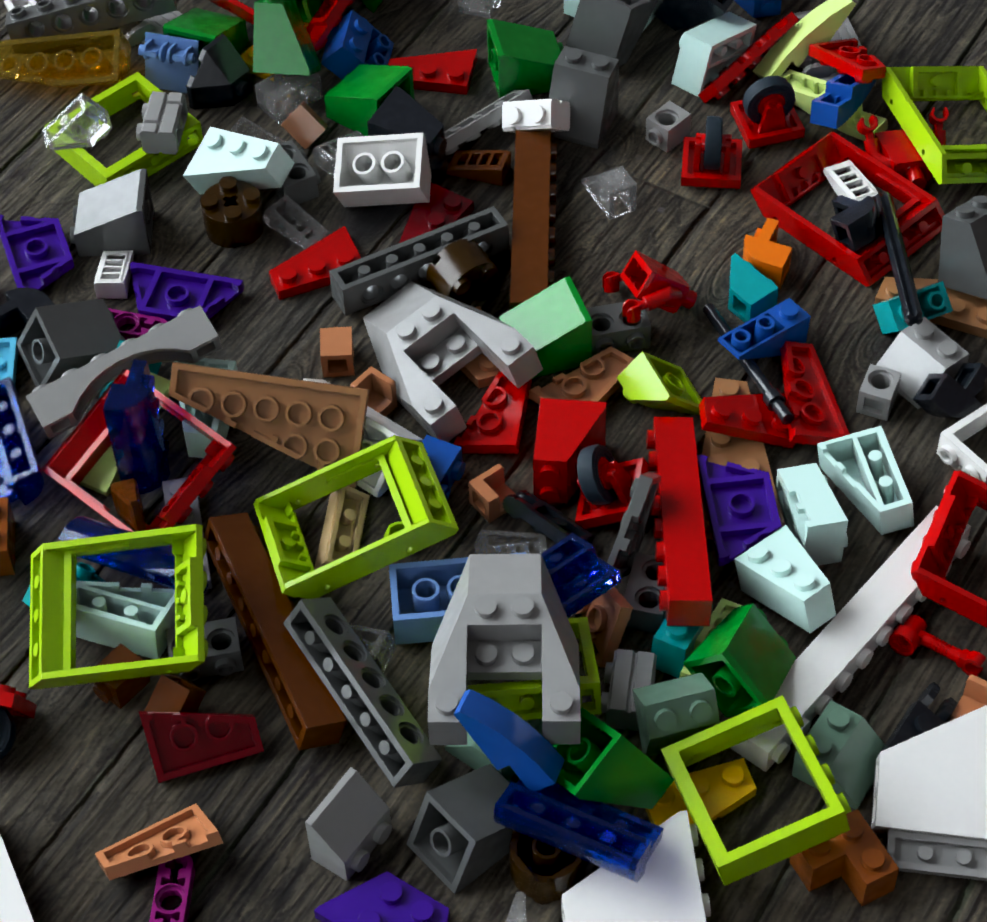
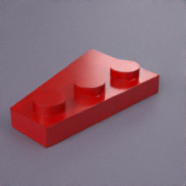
[808,38,886,84]
[388,49,478,95]
[269,226,361,300]
[453,372,532,453]
[699,392,796,449]

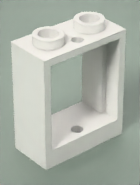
[936,403,987,484]

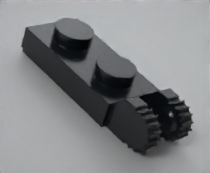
[502,490,594,554]
[880,682,957,752]

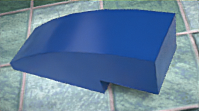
[810,74,877,129]
[454,689,565,793]

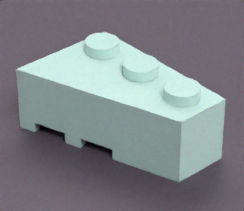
[183,127,295,195]

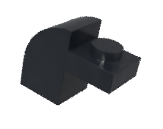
[830,195,882,252]
[0,288,55,338]
[913,363,987,418]

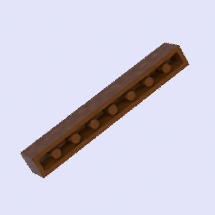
[510,130,557,310]
[204,512,347,751]

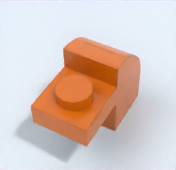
[743,218,793,289]

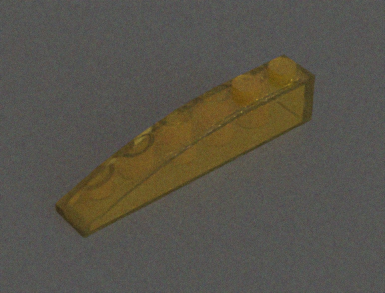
[0,29,131,88]

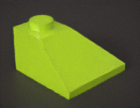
[617,351,702,415]

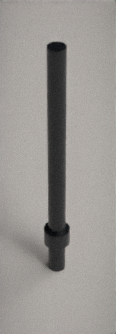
[703,303,794,425]

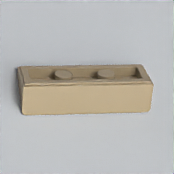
[314,486,370,569]

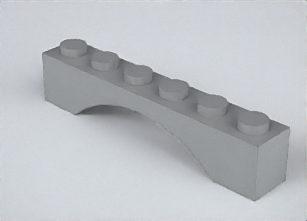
[26,305,222,439]

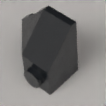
[186,34,253,110]

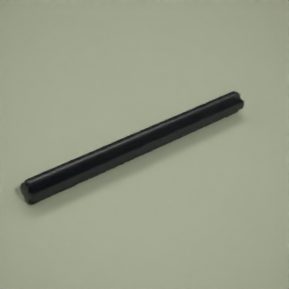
[875,192,923,326]

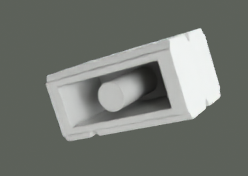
[502,99,570,133]

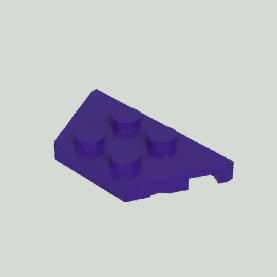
[0,215,75,291]
[130,262,244,322]
[697,455,782,566]
[314,871,450,922]

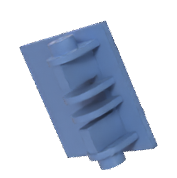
[138,32,199,93]

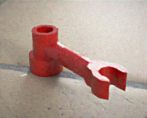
[889,615,986,677]

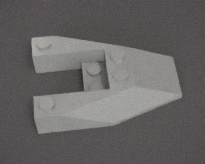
[363,281,543,442]
[428,554,581,745]

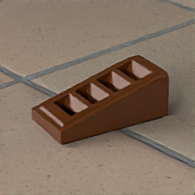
[446,150,511,186]
[110,478,146,531]

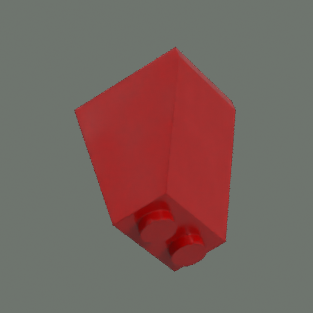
[533,398,607,504]

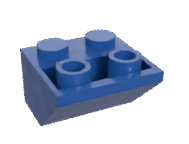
[321,10,394,80]

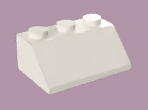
[333,132,431,207]

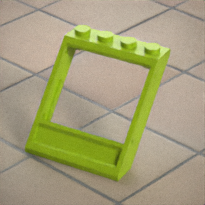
[882,66,987,184]
[253,435,459,599]
[29,524,208,690]

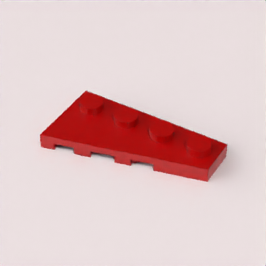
[698,12,799,103]
[780,341,850,445]

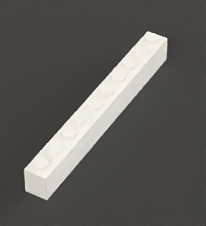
[731,505,971,772]

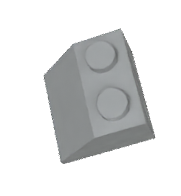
[876,317,970,409]
[305,767,392,882]

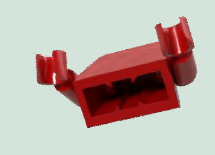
[857,107,949,189]
[602,250,697,323]

